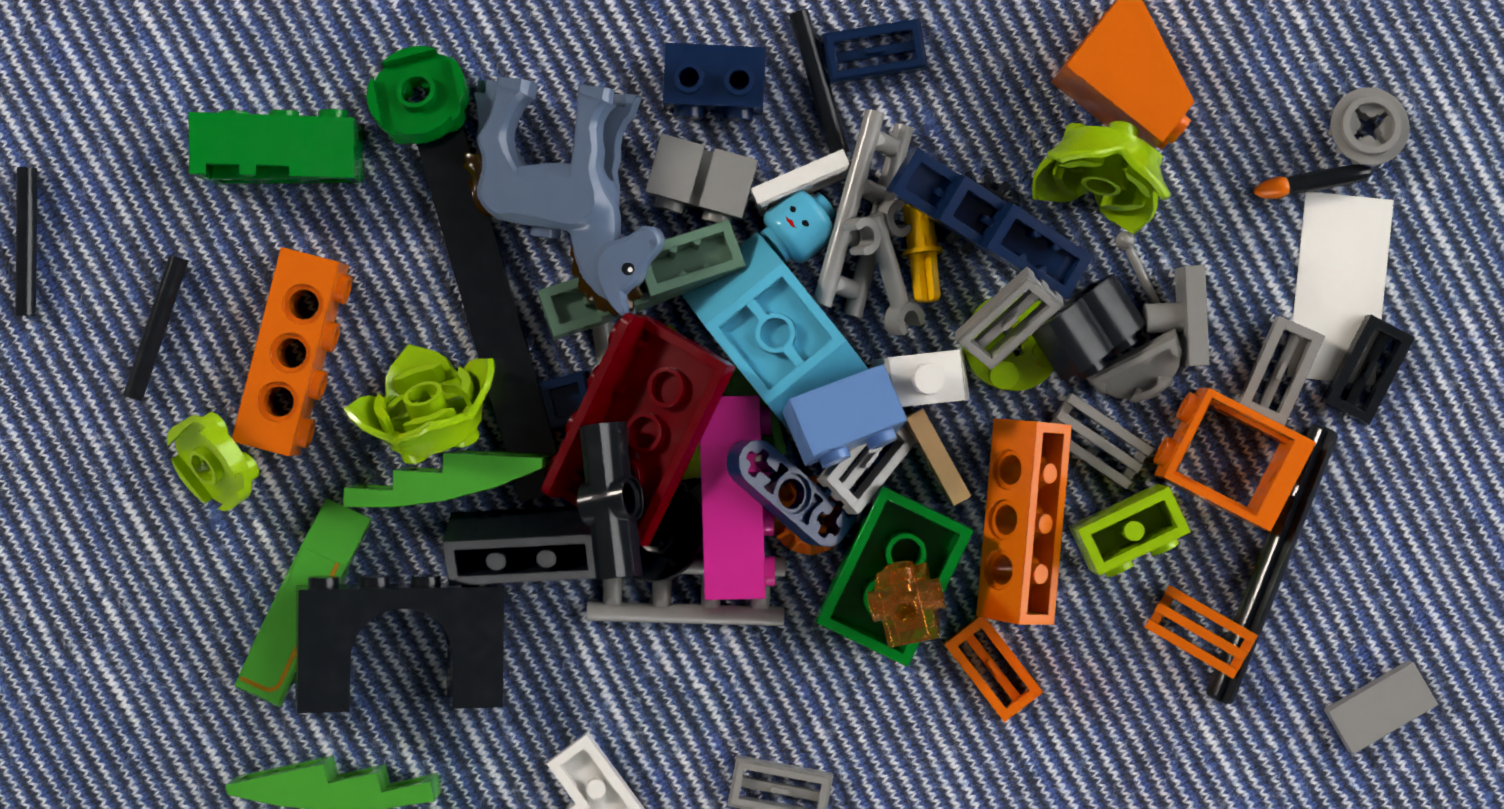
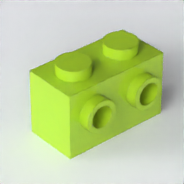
[1068,484,1191,577]

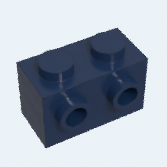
[663,43,766,122]

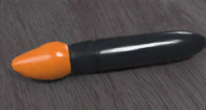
[1253,164,1373,199]

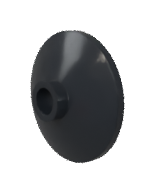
[632,488,703,583]

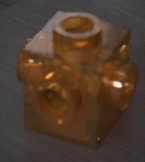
[868,561,946,648]

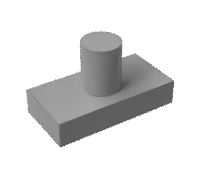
[1142,265,1210,367]

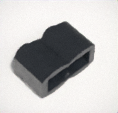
[1032,273,1146,381]

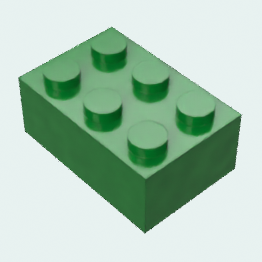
[814,485,974,667]

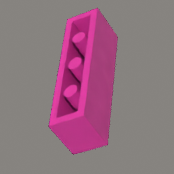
[700,395,775,600]

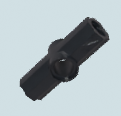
[577,421,644,580]

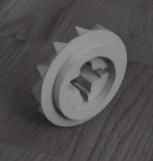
[1328,87,1410,167]

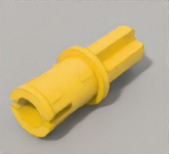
[902,205,943,303]

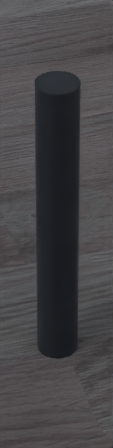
[789,9,850,154]
[15,167,37,316]
[123,254,189,401]

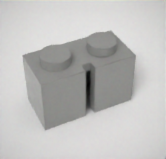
[645,133,758,224]

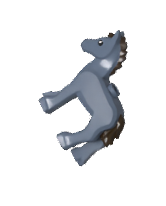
[463,77,665,316]

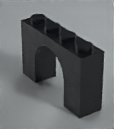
[295,574,504,713]

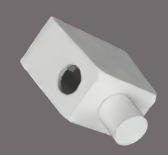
[871,350,970,407]

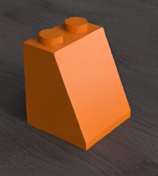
[1051,0,1195,150]

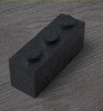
[443,506,596,586]

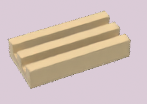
[905,408,971,506]

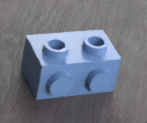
[782,364,908,468]

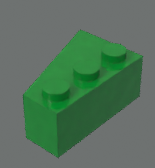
[188,109,364,185]

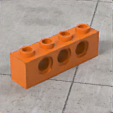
[232,247,353,456]
[976,418,1072,625]

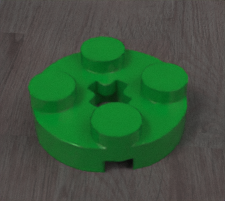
[366,46,469,145]

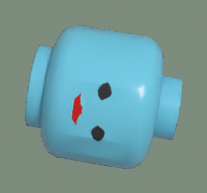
[761,190,836,263]

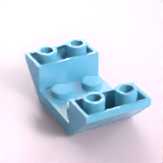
[682,232,868,433]

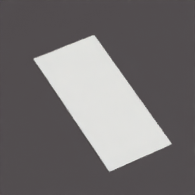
[1287,192,1394,385]

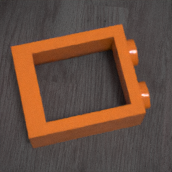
[1153,388,1316,532]

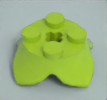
[1032,121,1171,235]
[343,344,495,464]

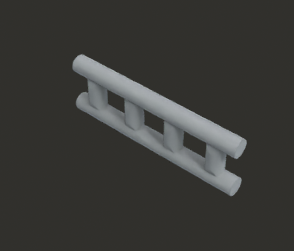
[813,109,914,319]
[587,555,786,626]

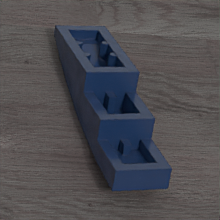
[886,147,1093,300]

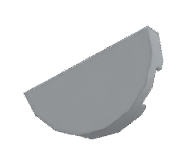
[1087,328,1182,403]

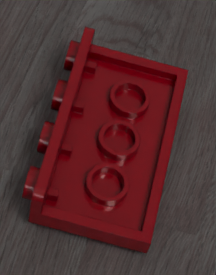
[541,313,736,547]

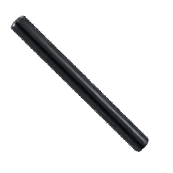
[1206,425,1338,704]

